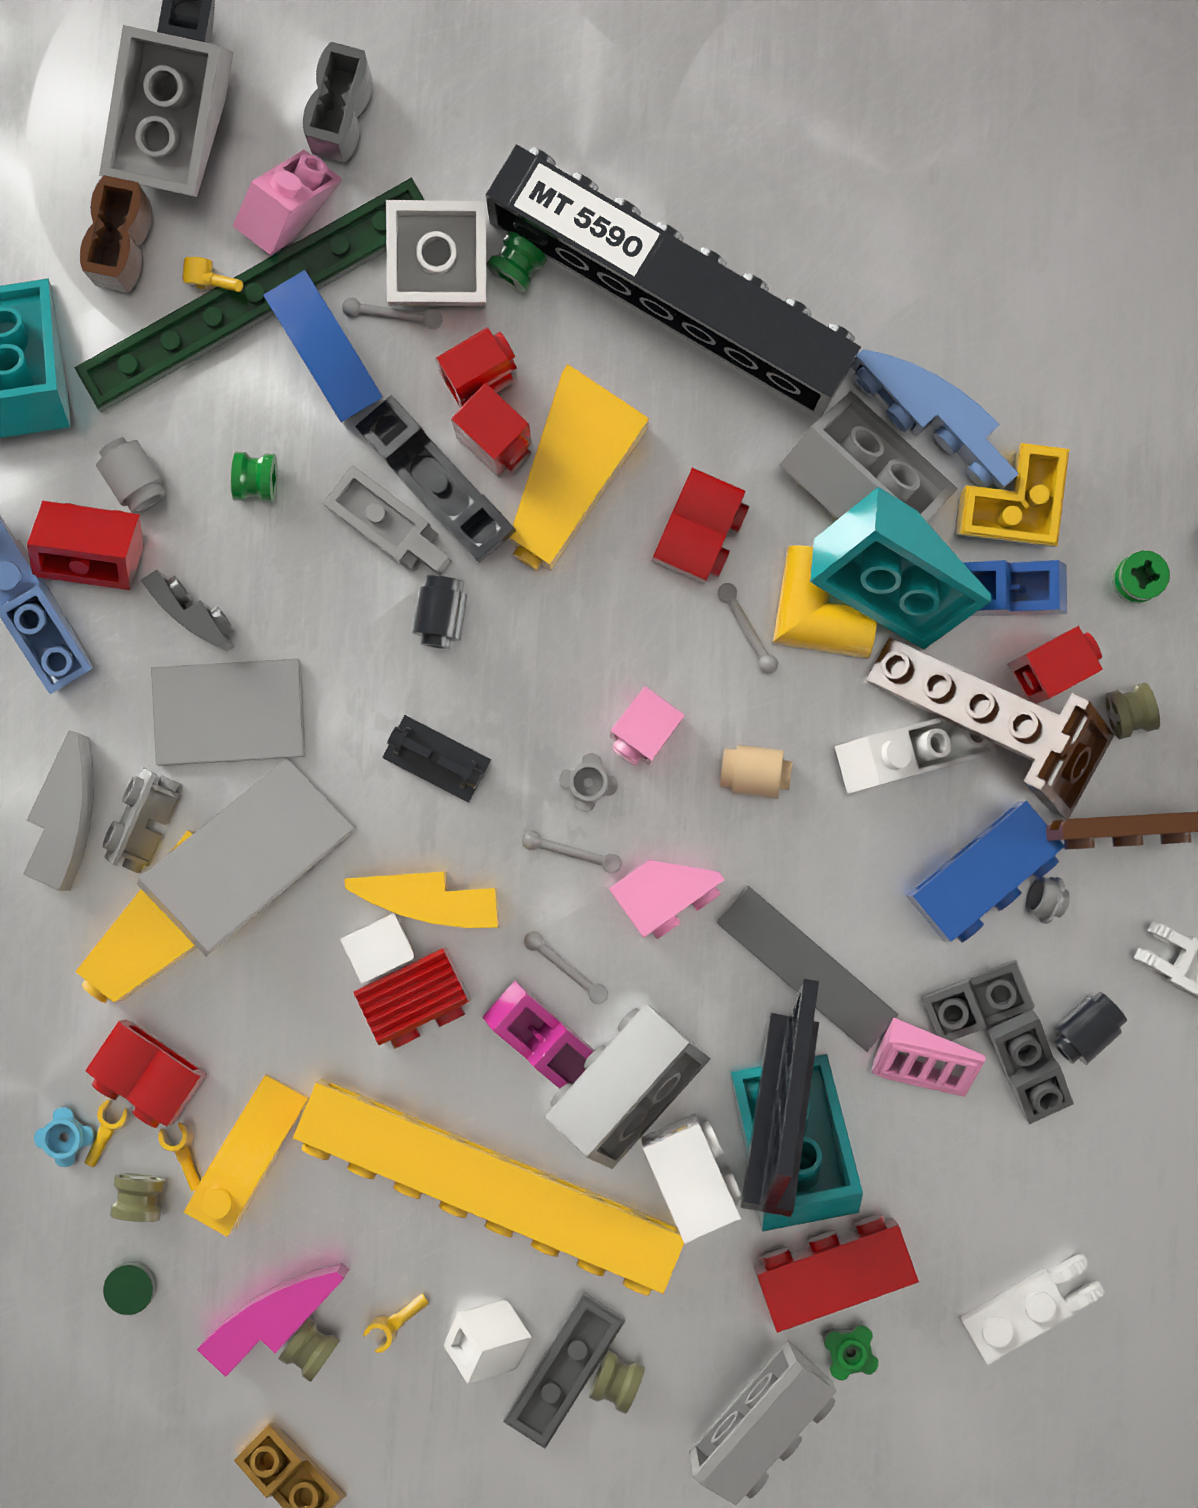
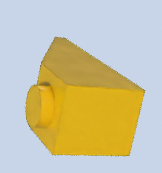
[183,1074,309,1237]

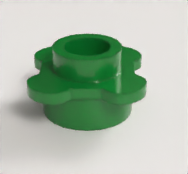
[824,1325,879,1381]

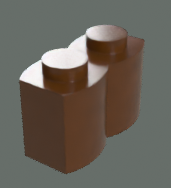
[80,175,152,293]

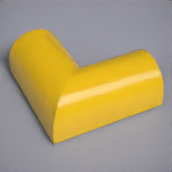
[956,443,1070,547]
[772,545,877,659]

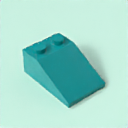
[0,278,71,438]
[810,487,991,650]
[731,1054,863,1232]

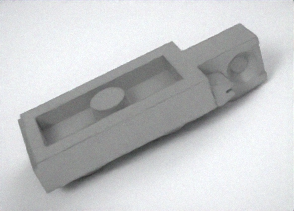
[322,465,452,576]

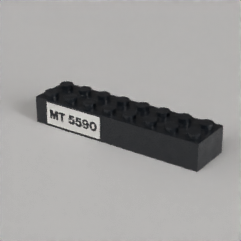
[485,144,861,418]

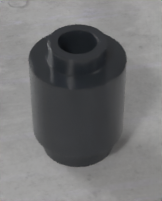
[412,575,467,649]
[1052,992,1128,1065]

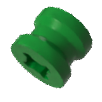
[486,231,547,293]
[231,452,278,503]
[1112,550,1170,604]

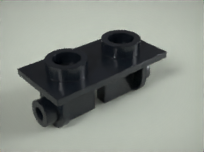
[382,715,491,803]

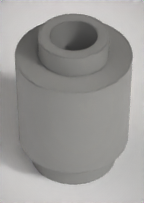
[96,437,165,513]

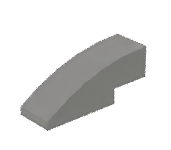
[23,730,94,891]

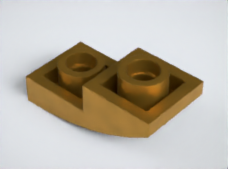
[234,1424,346,1508]

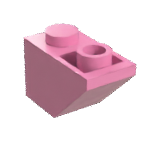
[233,150,342,255]
[610,686,685,767]
[609,860,725,939]

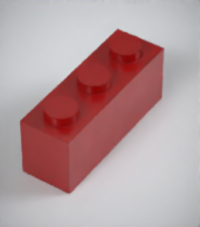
[754,1214,919,1333]

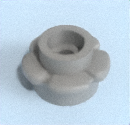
[1026,877,1070,924]

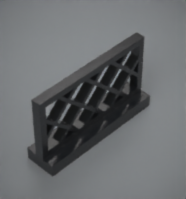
[740,979,819,1217]

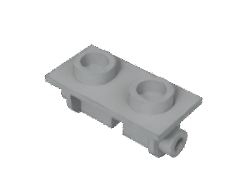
[103,767,180,873]

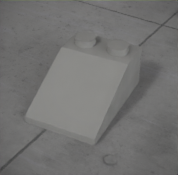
[99,25,234,197]

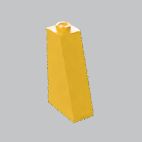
[509,364,649,571]
[75,830,197,1003]

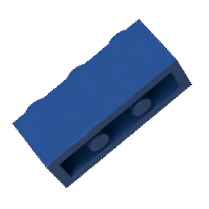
[906,800,1064,943]

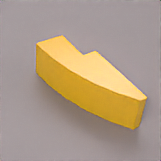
[344,872,500,928]

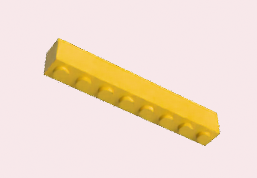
[293,1078,684,1296]

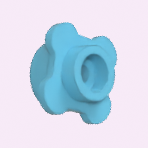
[34,1107,94,1167]

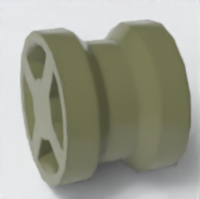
[1105,683,1160,740]
[110,1173,165,1222]
[278,1317,340,1382]
[589,1350,645,1414]

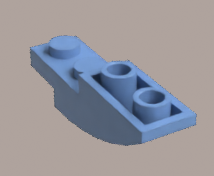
[851,349,1019,490]
[0,515,93,694]

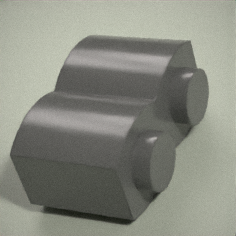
[303,42,372,163]

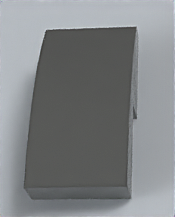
[141,570,235,652]
[922,960,1035,1041]
[988,1009,1074,1125]

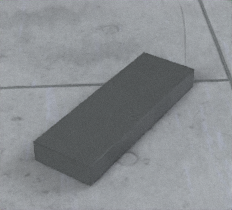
[503,1291,625,1449]

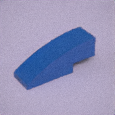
[263,270,383,422]
[963,560,1067,616]

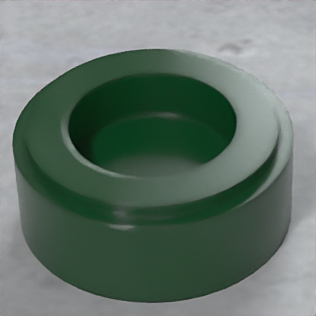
[103,1262,156,1315]

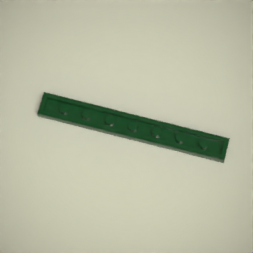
[74,177,425,413]

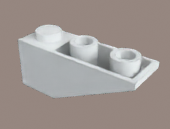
[834,718,997,794]

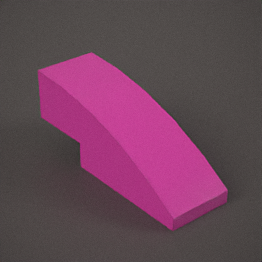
[482,981,595,1089]
[196,1263,349,1377]

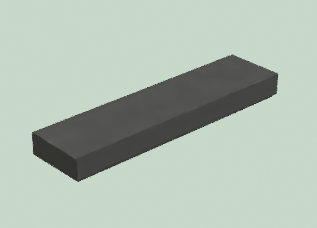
[716,886,899,1052]

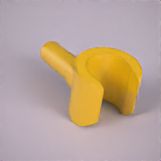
[182,257,243,292]
[84,1100,130,1167]
[158,1122,200,1191]
[363,1294,430,1353]

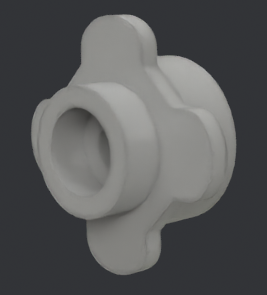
[559,753,618,812]

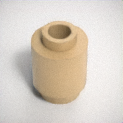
[720,745,793,799]

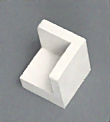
[340,913,415,984]
[443,1300,532,1384]

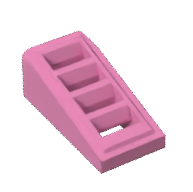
[871,1018,986,1097]

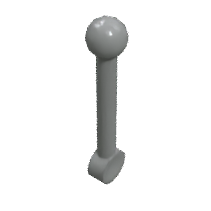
[342,297,443,330]
[718,583,778,674]
[522,831,622,873]
[524,932,608,1004]

